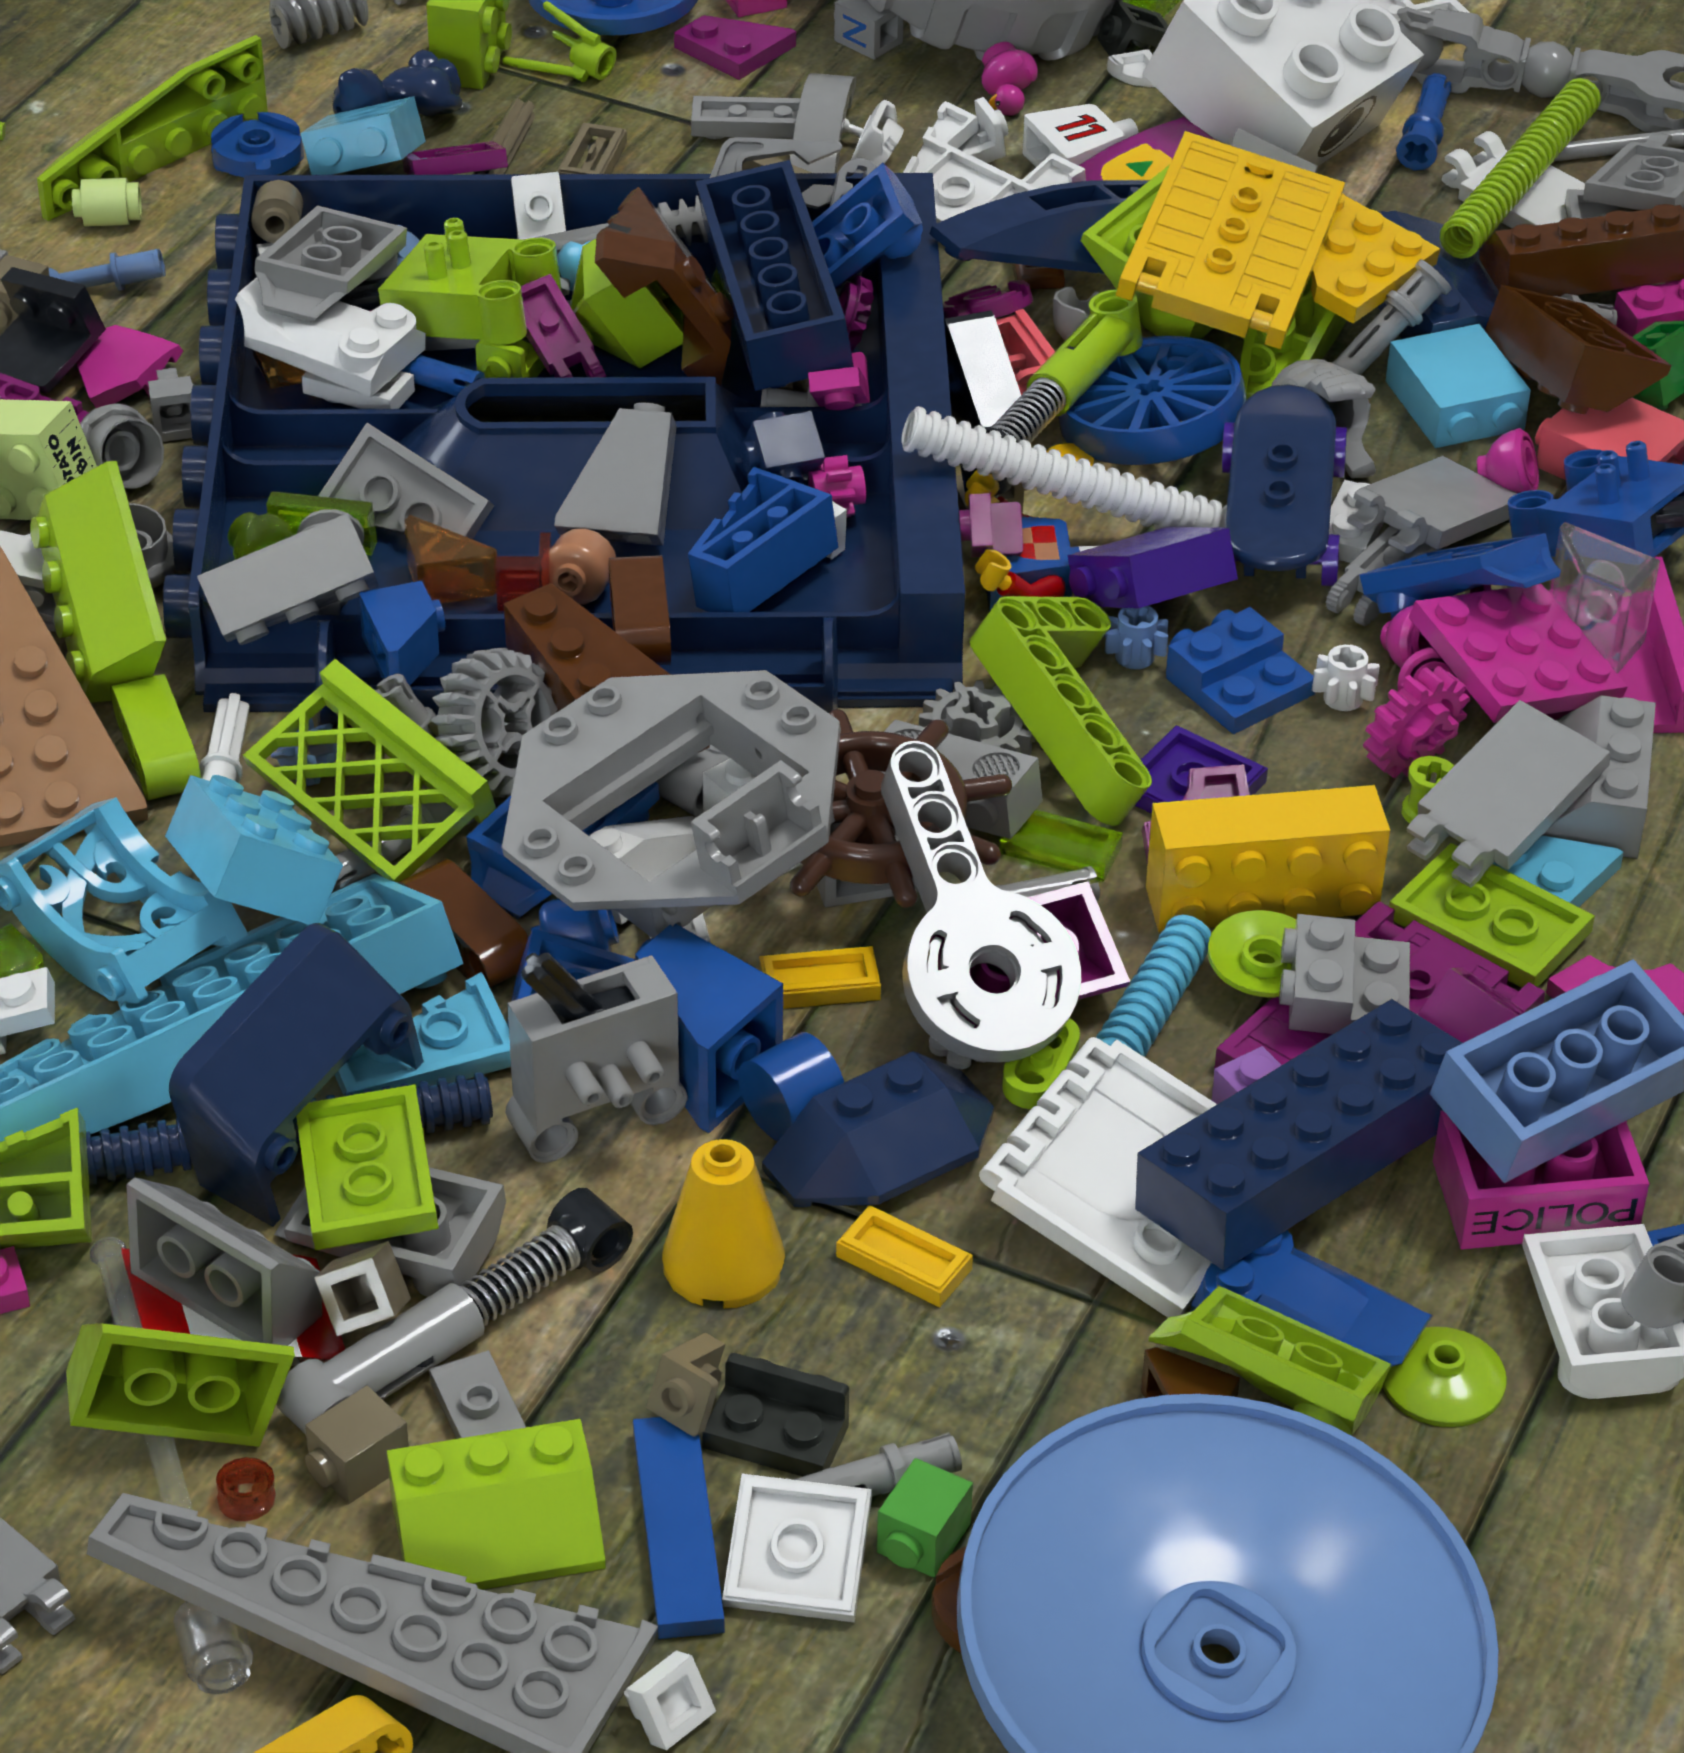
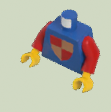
[965,470,1098,612]

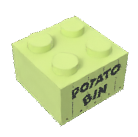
[0,399,97,520]

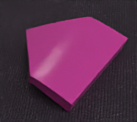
[76,325,183,408]

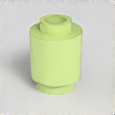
[72,178,142,227]

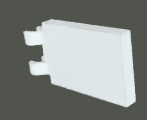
[1442,131,1585,228]

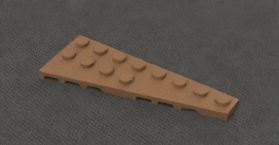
[0,546,148,847]

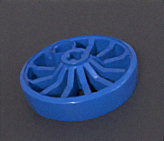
[1058,336,1247,465]

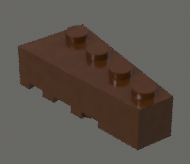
[503,583,710,753]

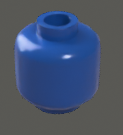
[530,898,619,952]

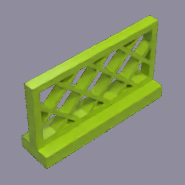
[243,659,496,883]

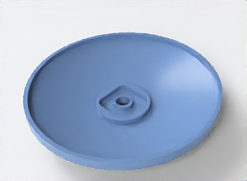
[957,1394,1499,1753]

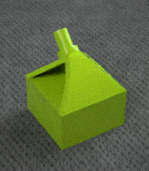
[570,239,684,368]

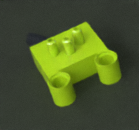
[339,218,561,345]

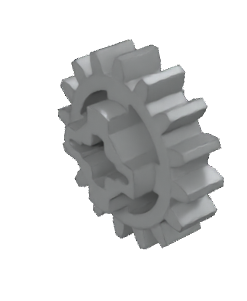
[919,680,1035,755]

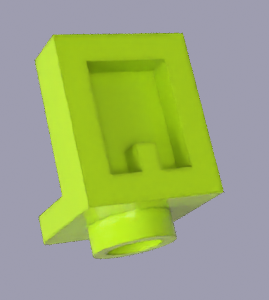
[475,339,545,378]

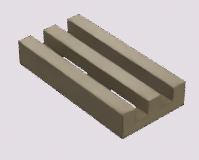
[557,123,627,174]

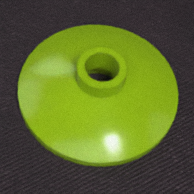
[1208,910,1296,998]
[1382,1327,1507,1428]

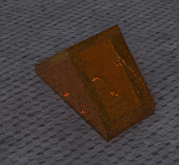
[404,515,499,603]

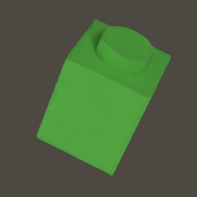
[877,1458,973,1578]

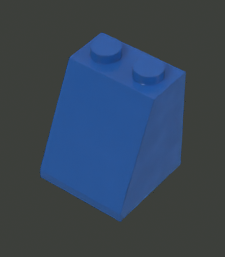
[634,924,783,1133]

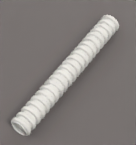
[901,406,1227,530]

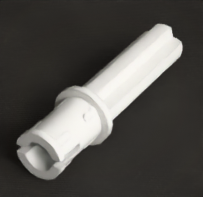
[199,693,249,783]

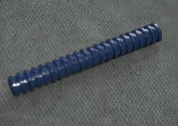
[86,1072,493,1185]

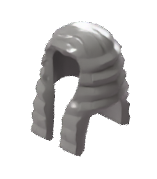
[1272,359,1376,478]

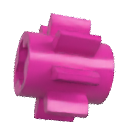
[808,455,866,518]

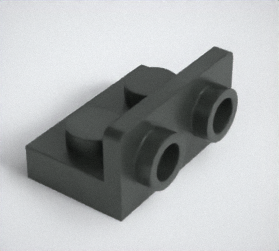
[702,1353,850,1477]

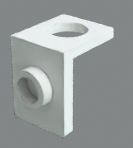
[511,172,566,240]

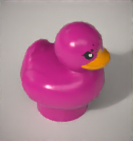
[981,42,1038,116]

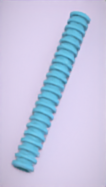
[1096,915,1211,1057]

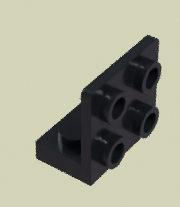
[0,267,106,393]

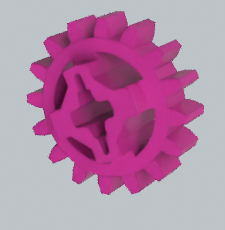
[1363,666,1470,778]

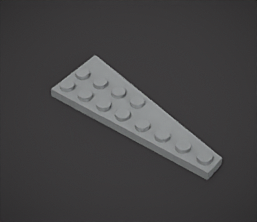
[87,1493,658,1753]

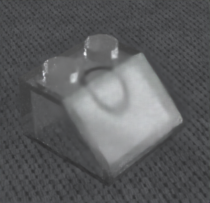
[1549,522,1660,674]

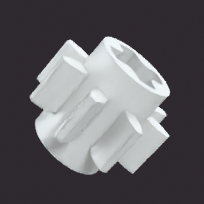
[1312,645,1380,711]

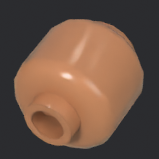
[541,528,616,605]

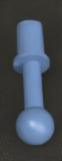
[48,249,166,291]

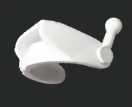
[842,100,904,173]

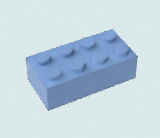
[1430,959,1684,1183]

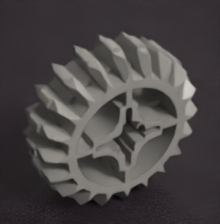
[429,648,558,798]

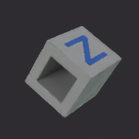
[834,0,903,60]

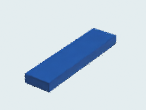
[633,1417,725,1639]

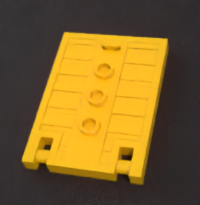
[1116,131,1346,350]

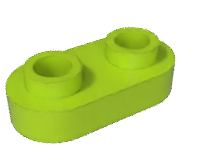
[1002,1018,1080,1109]

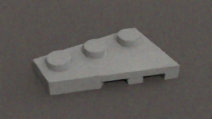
[310,423,495,549]

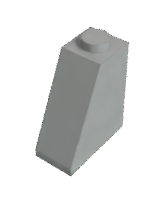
[554,403,677,546]

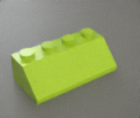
[30,461,166,703]

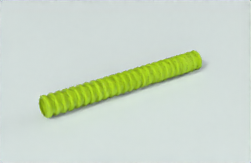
[1439,78,1601,259]

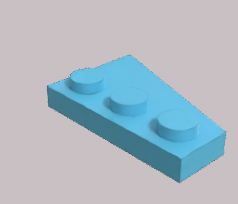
[335,972,511,1096]

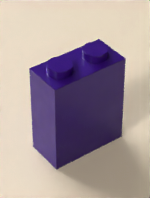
[1067,527,1238,608]

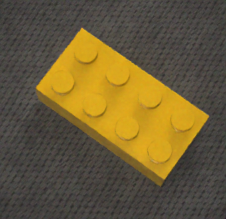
[1146,785,1390,932]

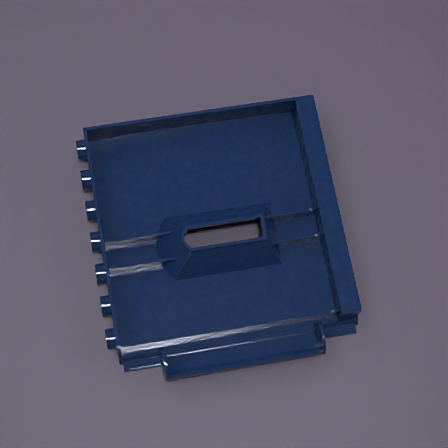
[163,173,965,728]

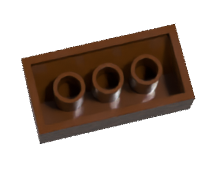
[1479,204,1684,297]
[1485,284,1672,414]

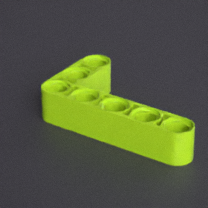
[970,596,1152,826]

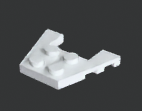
[903,101,1086,223]

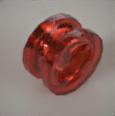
[216,1457,276,1521]

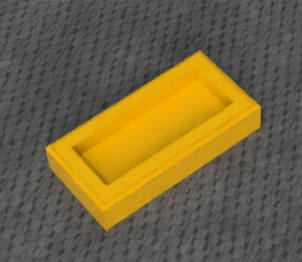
[759,946,881,1009]
[836,1205,973,1308]

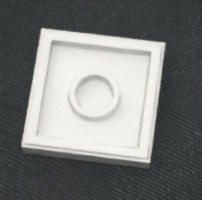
[722,1474,872,1623]

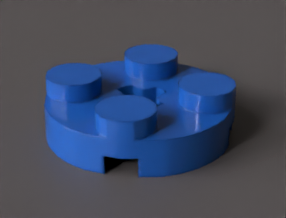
[211,112,304,177]

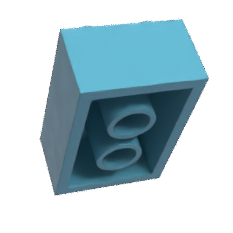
[165,775,343,925]

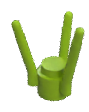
[502,1,616,82]

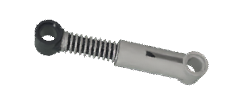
[276,1188,633,1435]

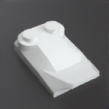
[235,277,426,397]
[1522,1224,1684,1399]

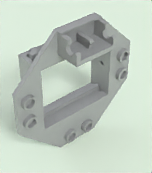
[502,670,841,938]

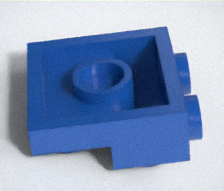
[1166,607,1315,734]

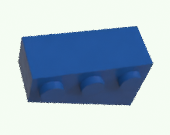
[688,467,839,612]

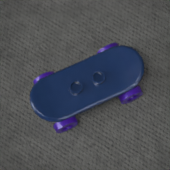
[1222,384,1347,586]

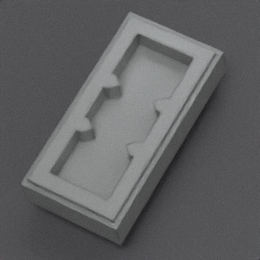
[429,1350,526,1439]

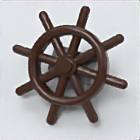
[790,709,1012,908]

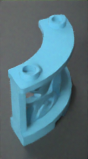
[0,797,248,1004]

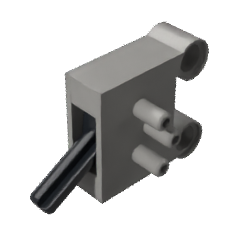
[505,953,687,1163]

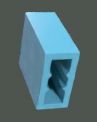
[300,96,426,175]
[1385,324,1531,448]

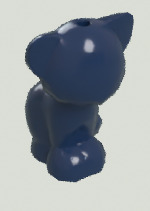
[332,49,462,116]

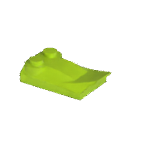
[1148,1286,1391,1436]

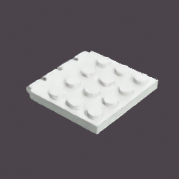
[979,1037,1217,1317]

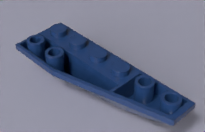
[929,180,1150,274]

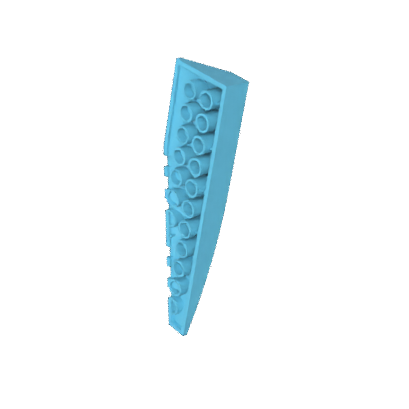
[0,873,464,1142]

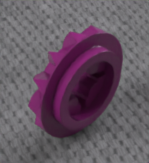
[838,275,874,352]

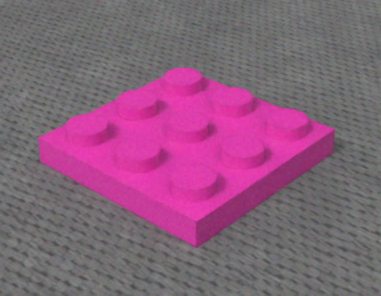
[1409,583,1628,723]

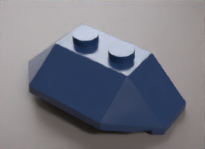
[762,1051,994,1207]

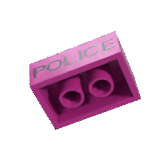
[1433,1111,1649,1250]

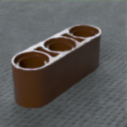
[609,555,671,665]
[398,859,529,989]

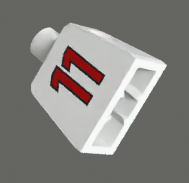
[1023,104,1139,167]

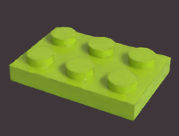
[1389,843,1595,988]
[296,1084,439,1251]

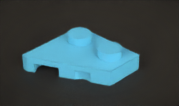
[1493,835,1624,907]

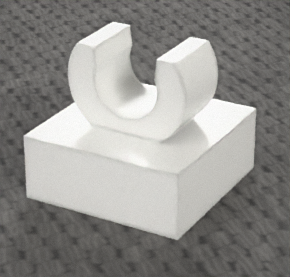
[624,1650,716,1750]

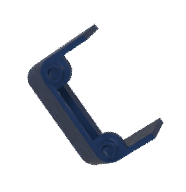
[169,923,424,1227]

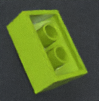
[66,1323,295,1447]
[387,1419,606,1590]

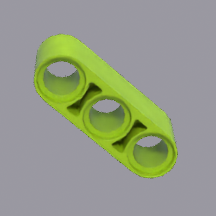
[110,674,201,800]

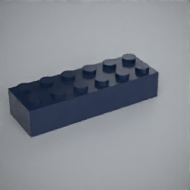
[695,160,854,391]
[1135,999,1462,1270]

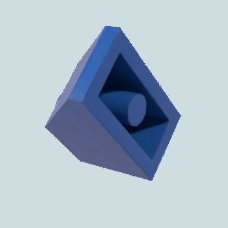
[359,581,446,686]

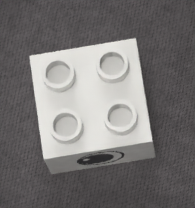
[1142,0,1424,166]

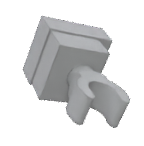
[148,368,194,442]

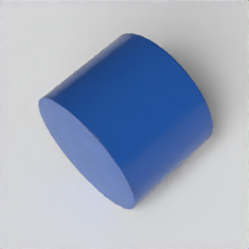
[738,1032,844,1141]

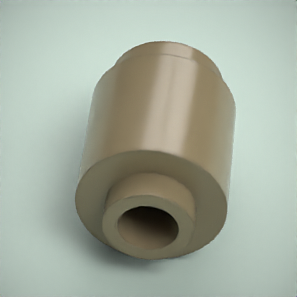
[251,180,303,243]

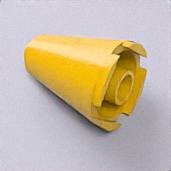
[662,1139,785,1309]

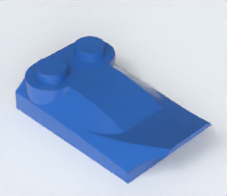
[812,162,923,290]
[1359,533,1561,619]
[466,782,660,919]
[1190,1230,1433,1367]

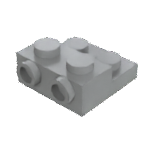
[1279,914,1410,1034]

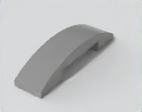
[790,73,856,173]

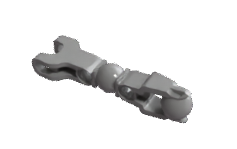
[1397,7,1684,133]

